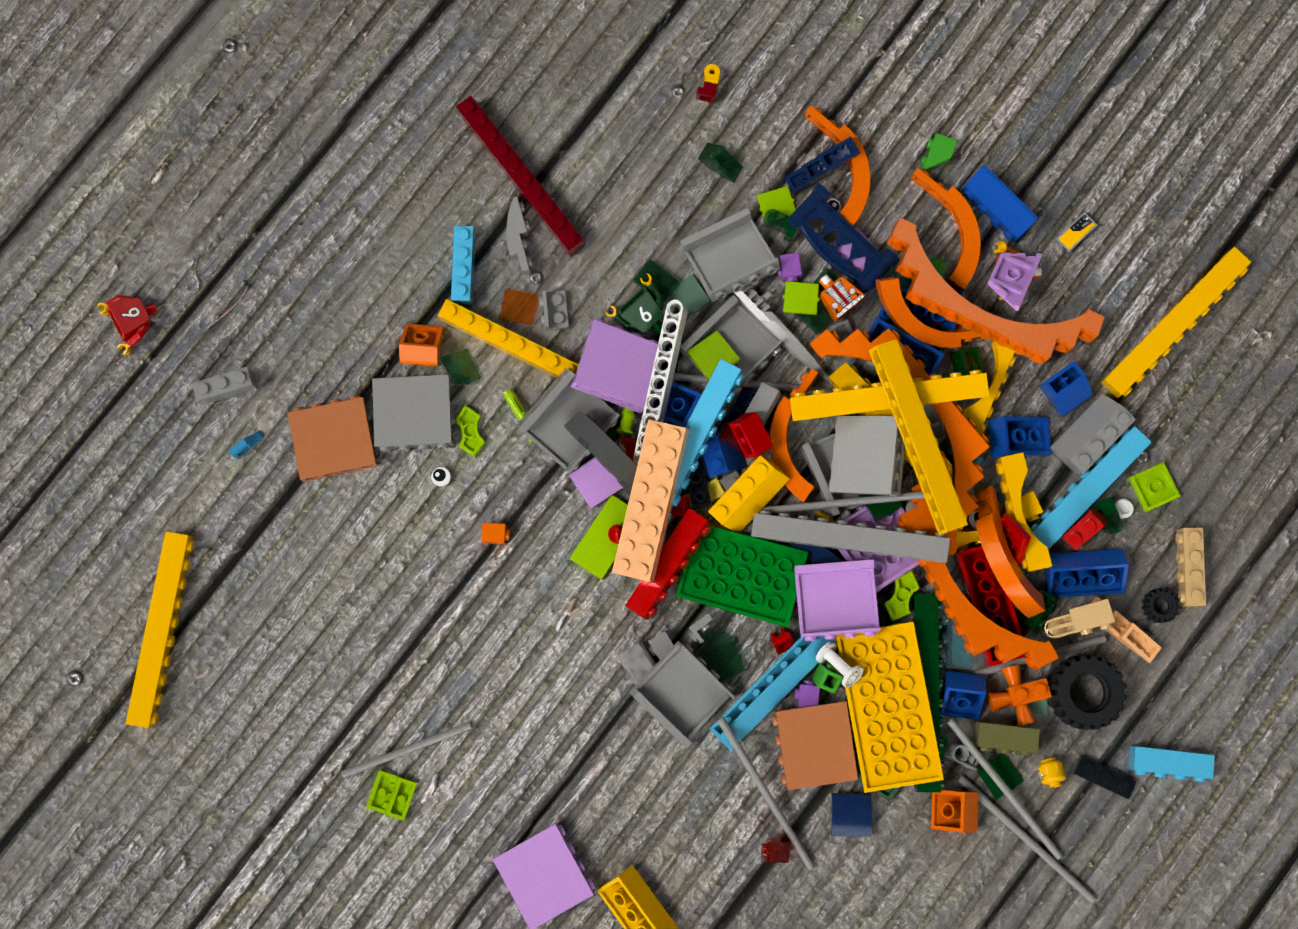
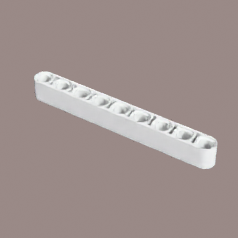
[633,300,688,466]

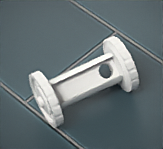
[816,641,864,688]

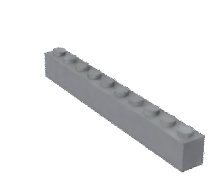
[751,511,951,564]

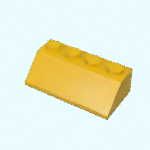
[708,453,790,533]
[596,865,679,929]

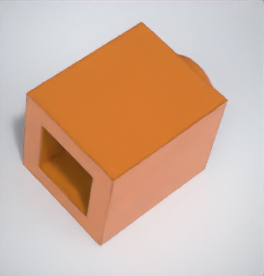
[481,523,510,545]

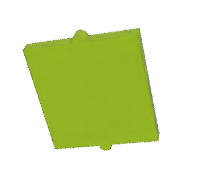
[757,186,795,224]
[782,281,820,315]

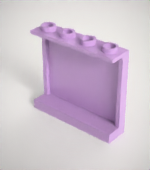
[569,319,658,413]
[794,559,881,641]
[493,823,595,929]

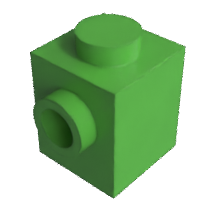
[812,662,843,694]

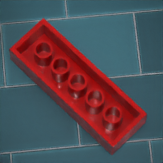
[953,546,1026,667]

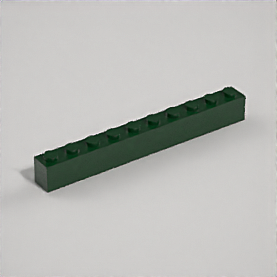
[912,594,944,793]

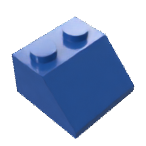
[701,432,746,480]
[940,671,986,720]

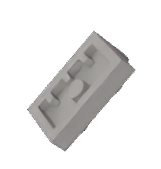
[539,290,569,331]
[688,613,713,644]

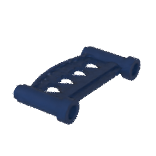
[787,183,900,294]

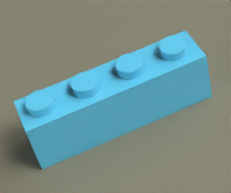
[451,226,476,306]
[1129,746,1215,782]

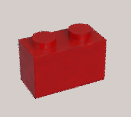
[729,412,773,458]
[1062,506,1107,551]

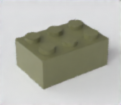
[971,722,1040,757]

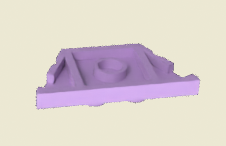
[988,253,1043,311]

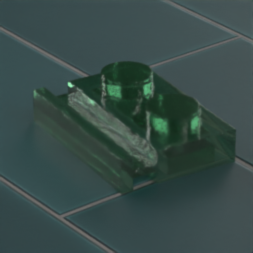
[633,259,680,304]

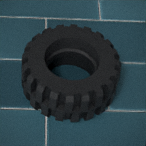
[1048,654,1127,730]

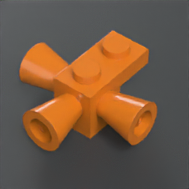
[987,665,1052,727]

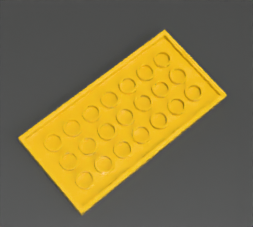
[836,622,944,793]

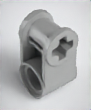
[943,742,984,772]

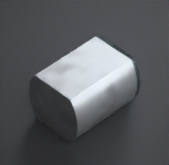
[617,641,656,685]

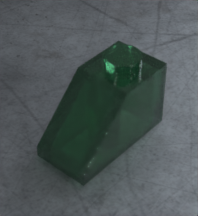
[698,143,743,183]

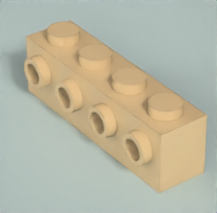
[1175,528,1206,607]

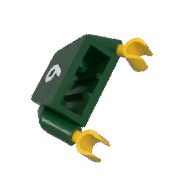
[605,274,664,334]

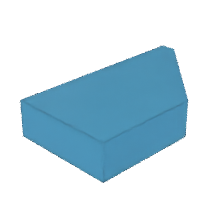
[228,431,264,459]

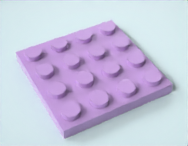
[838,506,919,592]

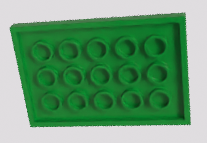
[676,526,809,628]

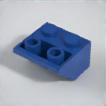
[1039,361,1093,417]

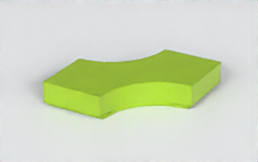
[454,405,486,458]
[884,570,920,622]

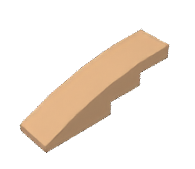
[1090,597,1162,663]

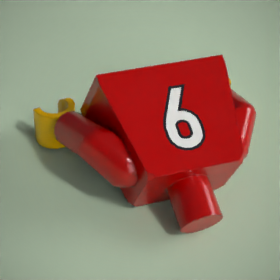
[97,295,157,355]

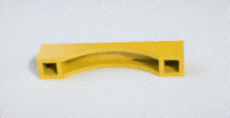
[962,341,1016,434]
[996,453,1052,573]
[937,491,1043,556]

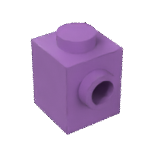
[777,253,802,282]
[794,681,820,708]

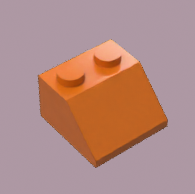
[399,324,443,367]
[931,790,979,833]

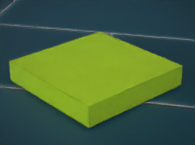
[687,331,740,381]
[1128,462,1181,513]

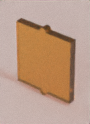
[499,289,538,326]

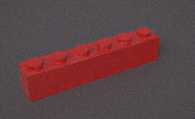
[625,508,712,620]

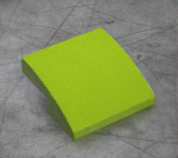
[365,769,417,821]

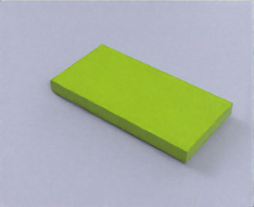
[569,495,628,580]

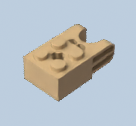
[1044,599,1116,638]

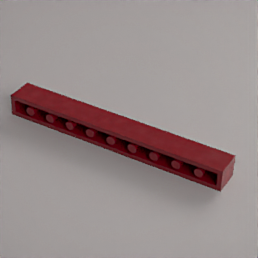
[456,96,585,257]

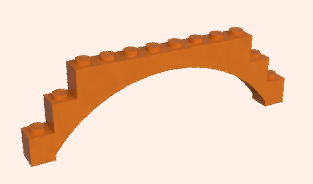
[886,217,1105,364]
[810,328,990,516]
[897,451,1059,671]

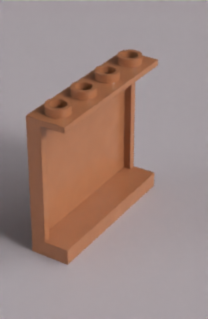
[287,395,379,482]
[772,699,858,790]

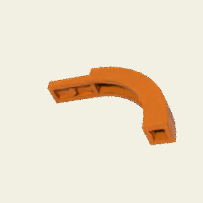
[805,106,870,227]
[911,168,981,292]
[875,277,989,348]
[770,369,819,503]
[975,486,1045,618]

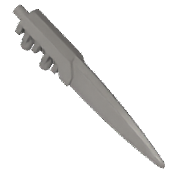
[731,281,829,380]

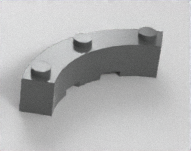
[564,410,637,495]

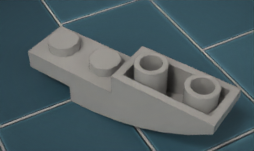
[507,196,533,276]

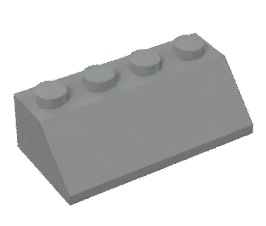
[1049,394,1136,475]

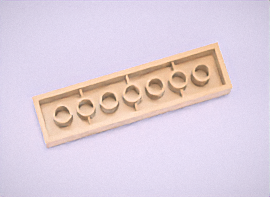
[612,419,690,582]

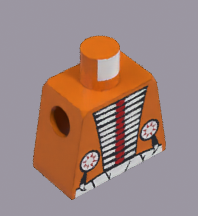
[819,274,865,323]

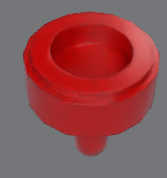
[608,524,623,544]

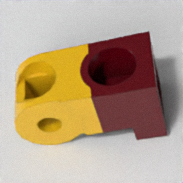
[696,64,720,103]

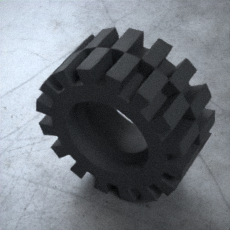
[1141,588,1181,623]

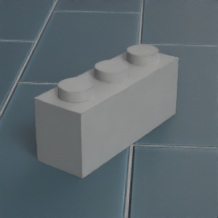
[192,367,257,405]

